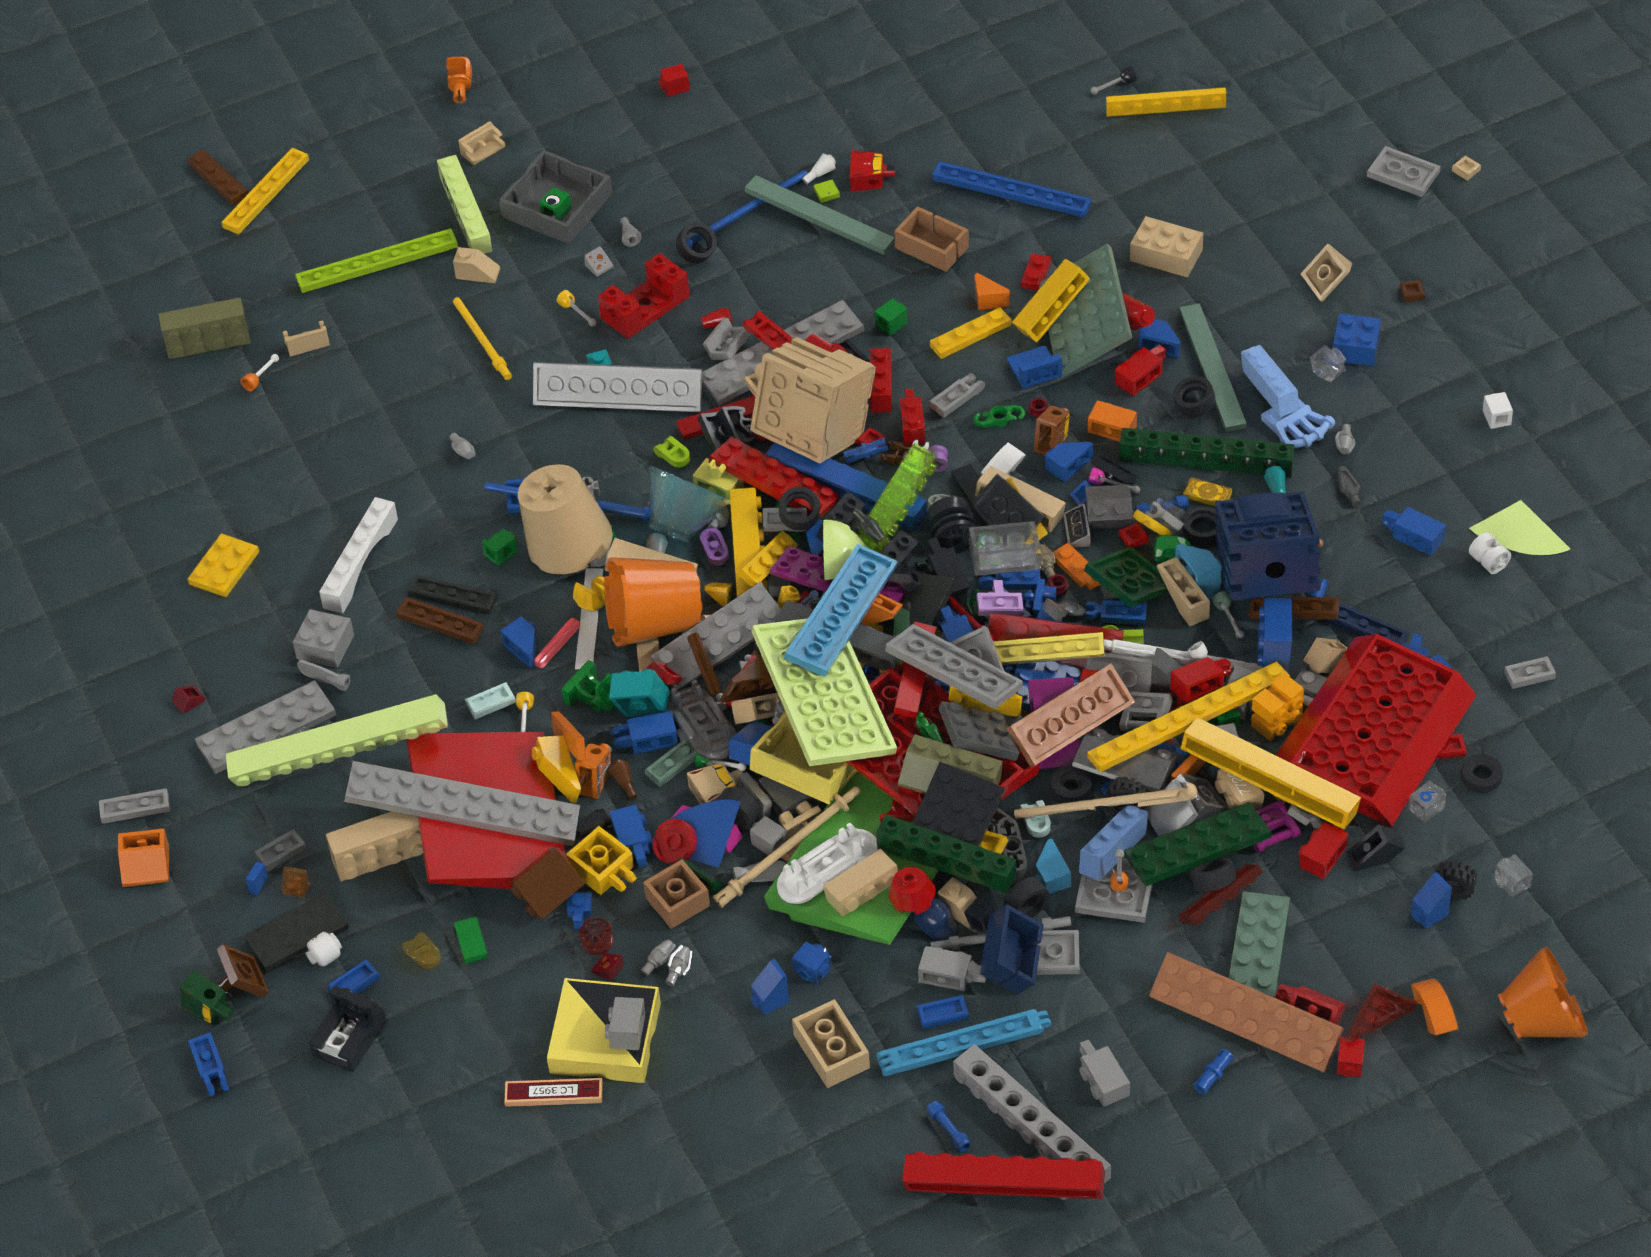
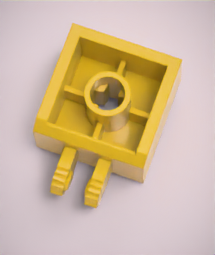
[566,826,637,895]

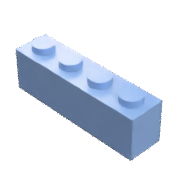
[1241,345,1299,417]

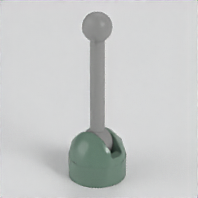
[1212,591,1244,639]

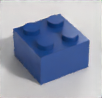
[1332,313,1381,366]

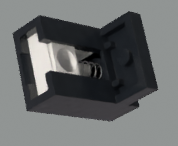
[309,986,387,1072]

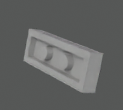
[99,788,170,824]

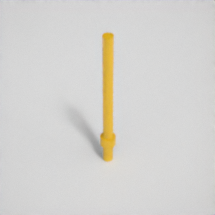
[453,297,512,380]

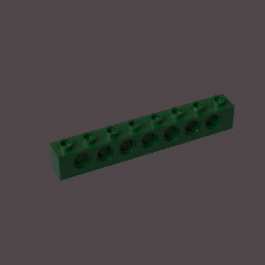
[1119,428,1295,478]

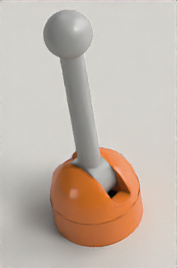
[1110,849,1129,892]

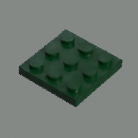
[1084,546,1169,608]

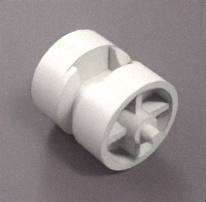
[1469,532,1511,574]

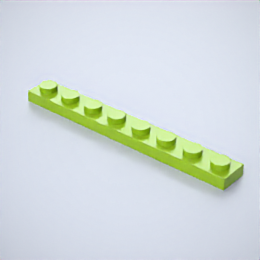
[295,228,458,293]

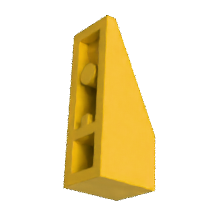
[948,686,1022,717]
[532,735,581,803]

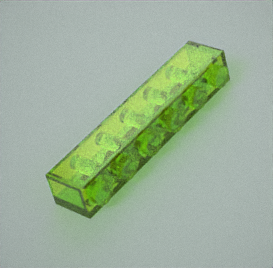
[857,443,937,553]

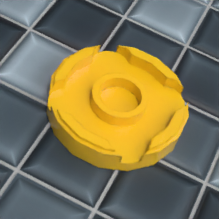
[1132,509,1173,536]

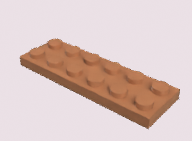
[1007,664,1135,767]

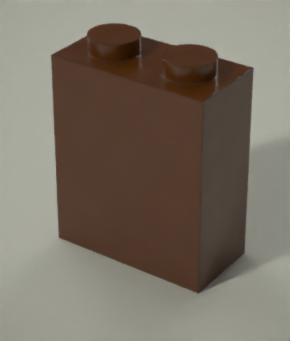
[509,847,585,919]

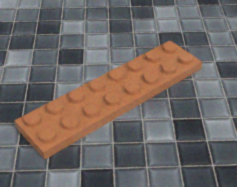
[1149,952,1344,1073]

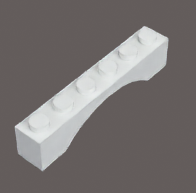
[319,497,398,614]

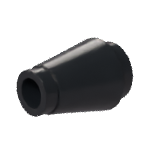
[577,808,612,837]

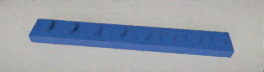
[932,161,1091,218]

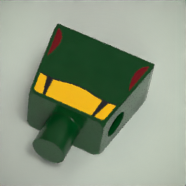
[180,970,235,1024]

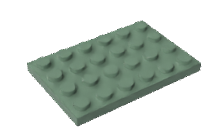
[1039,244,1132,378]

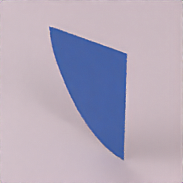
[649,800,741,868]

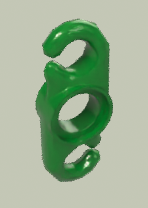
[973,405,1026,428]
[916,712,945,743]

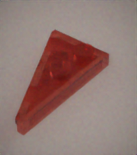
[1346,983,1417,1042]

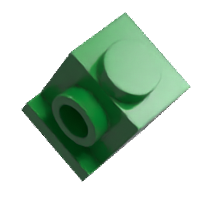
[482,529,518,566]

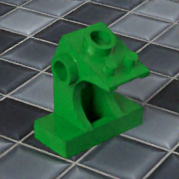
[561,660,615,712]

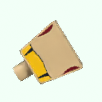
[687,763,743,804]

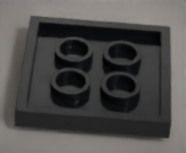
[912,762,1005,847]

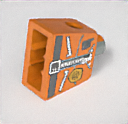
[575,743,612,799]

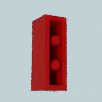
[870,348,892,413]

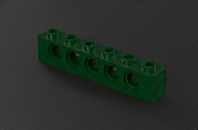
[876,815,1016,894]

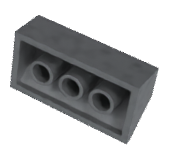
[1072,728,1178,792]

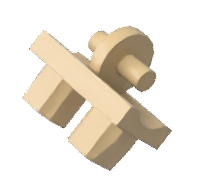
[778,800,821,839]

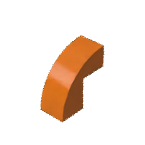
[1411,978,1458,1035]

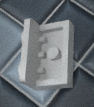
[703,318,751,360]

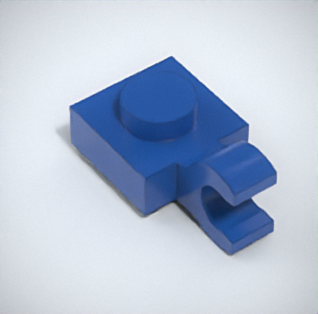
[567,892,592,930]

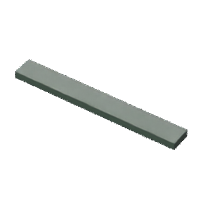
[745,175,895,255]
[1179,303,1247,432]

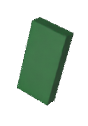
[454,917,488,964]

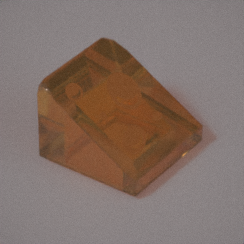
[282,867,310,897]

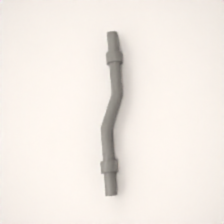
[930,916,1071,951]

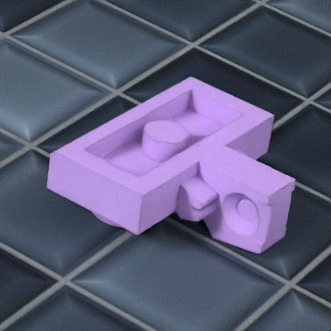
[976,580,1023,616]

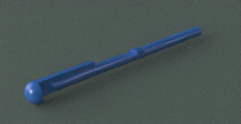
[686,170,808,250]
[484,482,653,523]

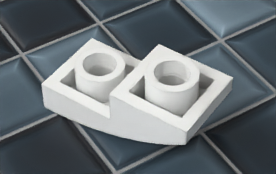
[981,443,1026,475]

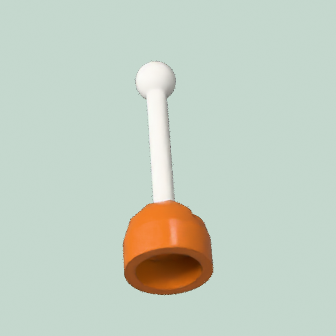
[240,354,279,391]

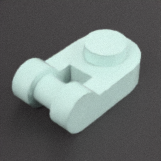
[1020,800,1051,838]

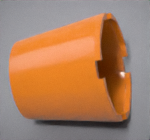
[604,557,702,646]

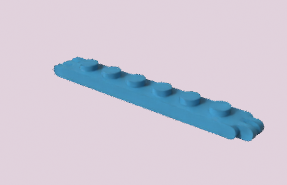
[876,1009,1052,1076]

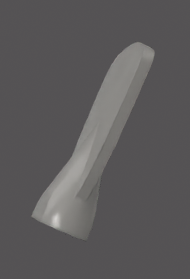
[297,660,351,691]
[732,861,786,882]

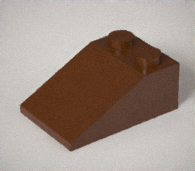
[720,655,777,703]

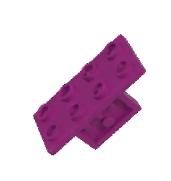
[1028,677,1080,770]

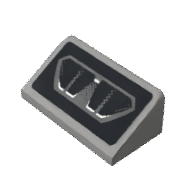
[1063,504,1090,548]

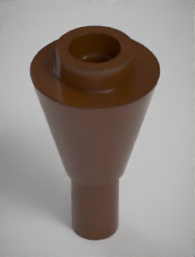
[608,760,637,800]

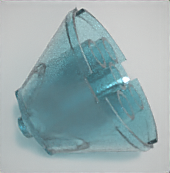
[649,465,730,543]

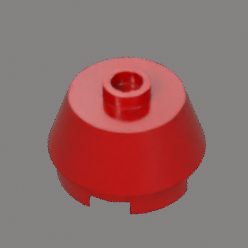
[888,867,935,914]

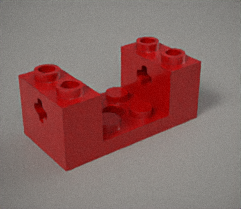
[598,253,690,339]

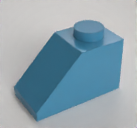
[1034,838,1071,894]

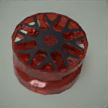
[579,918,614,955]

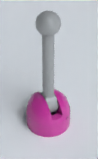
[1088,467,1140,494]

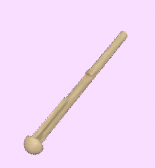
[1014,783,1197,819]

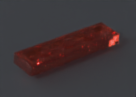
[1178,864,1263,925]

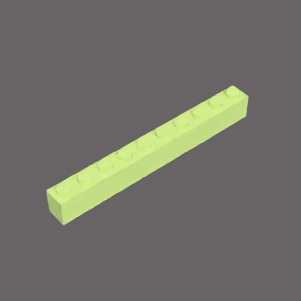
[226,694,448,786]

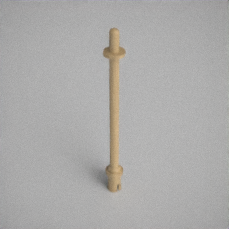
[713,786,861,908]

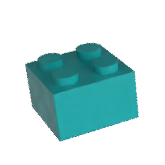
[609,669,670,717]

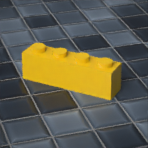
[1012,259,1090,343]

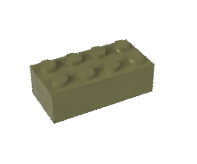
[159,297,251,359]

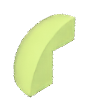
[823,520,868,580]

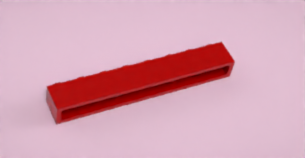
[902,1152,1105,1199]

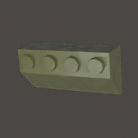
[898,734,1003,794]

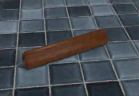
[687,633,722,697]

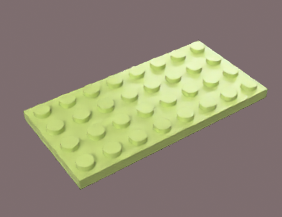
[751,618,897,766]

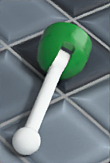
[695,753,747,771]

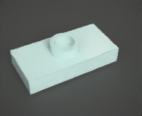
[465,682,516,719]

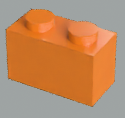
[1088,400,1137,442]

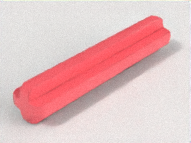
[534,618,580,669]

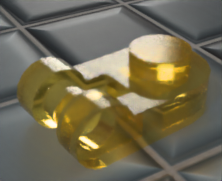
[402,931,441,969]

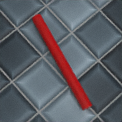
[946,597,996,642]

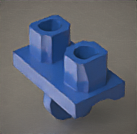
[1022,579,1057,618]

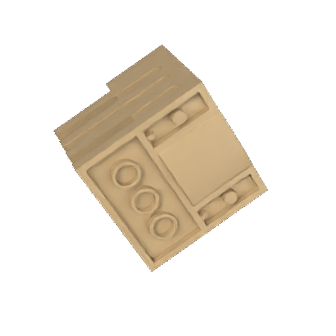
[750,337,876,463]

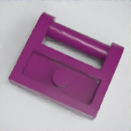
[1253,801,1301,853]

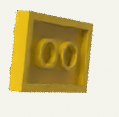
[188,533,259,598]

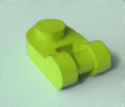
[653,436,690,468]

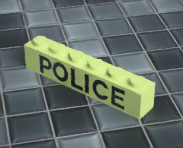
[437,155,492,254]

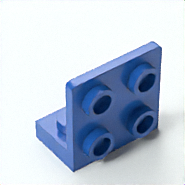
[1007,346,1062,389]

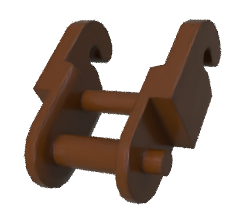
[880,441,912,465]

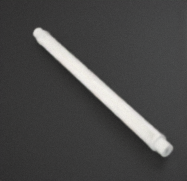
[1104,639,1262,673]

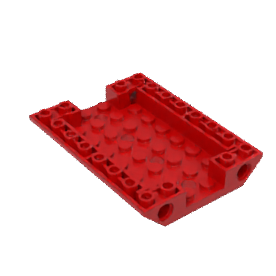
[1275,634,1477,828]

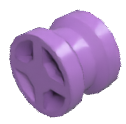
[926,445,948,472]

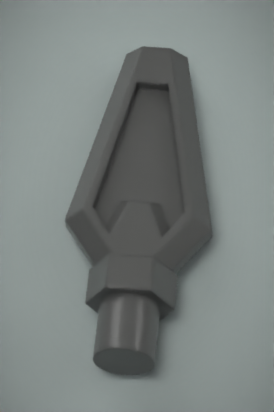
[1337,466,1361,507]

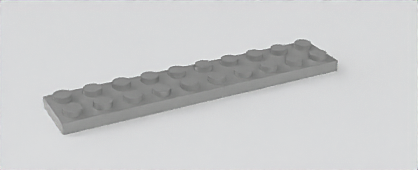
[344,761,580,846]

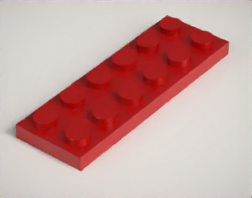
[708,437,841,521]
[988,612,1124,669]

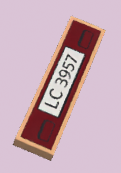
[505,1078,603,1107]

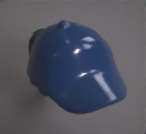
[912,898,958,941]

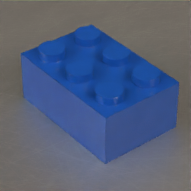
[1257,597,1292,674]

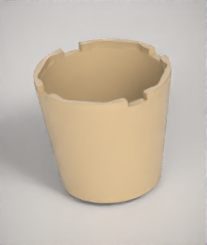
[518,464,613,574]

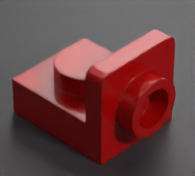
[646,661,683,686]

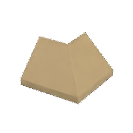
[1301,244,1352,302]

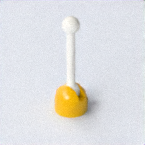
[516,692,534,732]

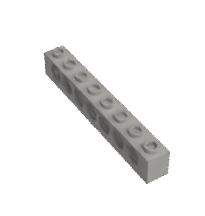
[953,1044,1111,1183]

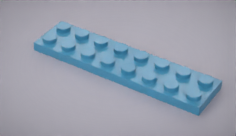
[784,544,898,677]

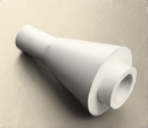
[802,153,836,184]

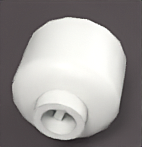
[306,932,342,967]

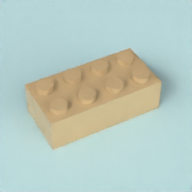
[326,811,423,882]

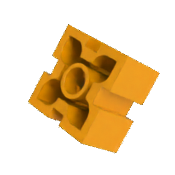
[1251,673,1304,741]

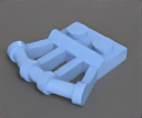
[1261,398,1335,449]

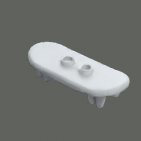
[777,823,879,904]

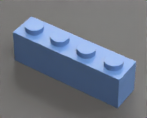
[1079,804,1148,881]

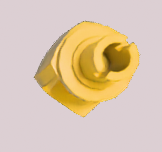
[573,576,605,612]

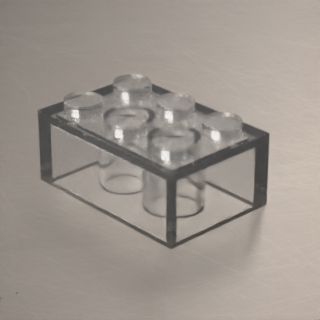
[969,521,1041,576]

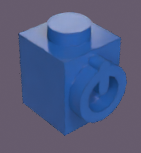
[792,942,831,984]

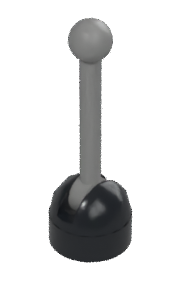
[1090,66,1137,95]

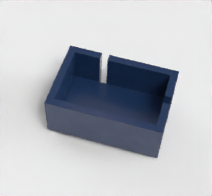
[980,904,1044,994]

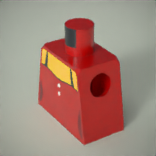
[850,150,895,192]

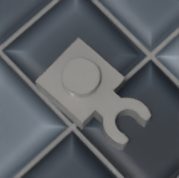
[1287,804,1328,829]

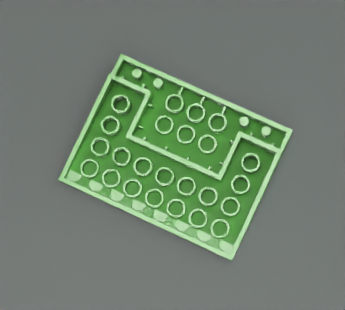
[764,772,939,945]

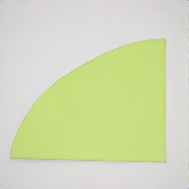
[1469,500,1570,555]

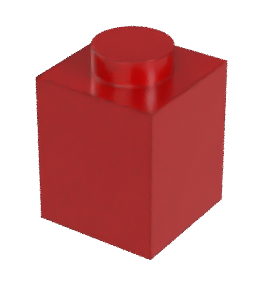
[658,63,690,97]
[1337,1037,1365,1077]

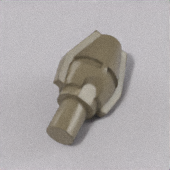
[1033,544,1056,580]

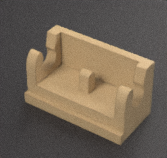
[458,121,505,165]
[283,321,330,357]

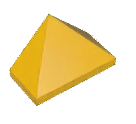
[704,582,733,607]

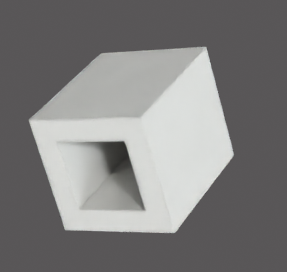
[1483,392,1513,429]

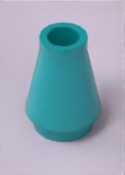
[1264,466,1286,494]

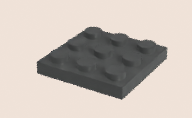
[938,701,1019,761]

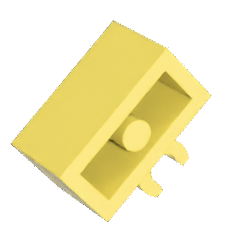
[693,458,744,505]

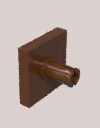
[217,944,269,998]

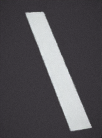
[575,568,603,669]

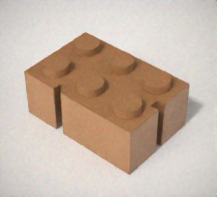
[894,206,969,272]

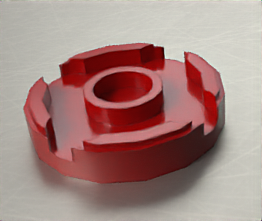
[652,818,697,865]

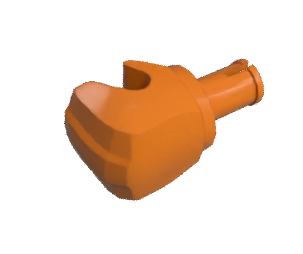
[446,57,472,104]

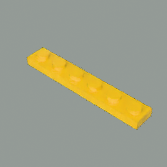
[1106,88,1226,117]
[221,148,309,235]

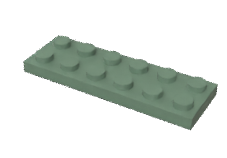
[1229,891,1290,998]

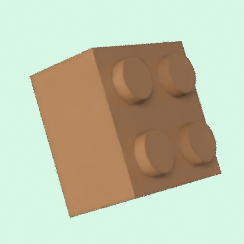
[643,859,710,929]

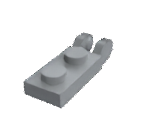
[929,373,986,418]

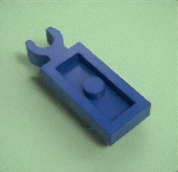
[1086,600,1147,625]

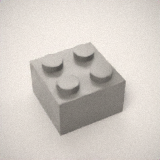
[293,609,354,668]

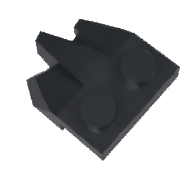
[697,406,755,453]

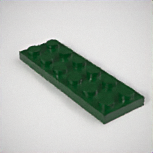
[1124,802,1271,887]

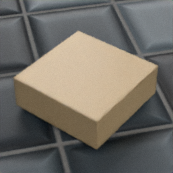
[1452,156,1481,181]

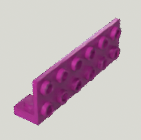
[770,546,908,604]

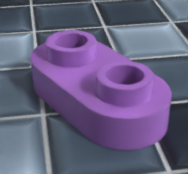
[700,528,729,566]

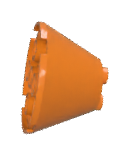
[1498,947,1588,1039]

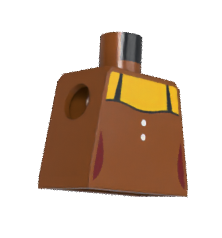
[1034,406,1071,455]

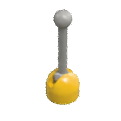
[556,290,596,327]

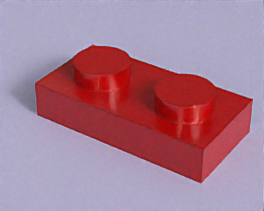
[1021,253,1051,291]

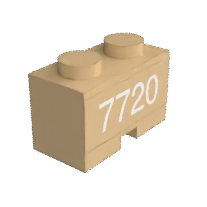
[1215,769,1264,810]

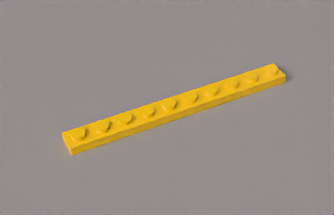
[1087,661,1290,772]

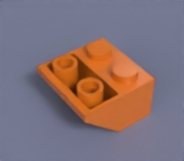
[118,829,169,887]

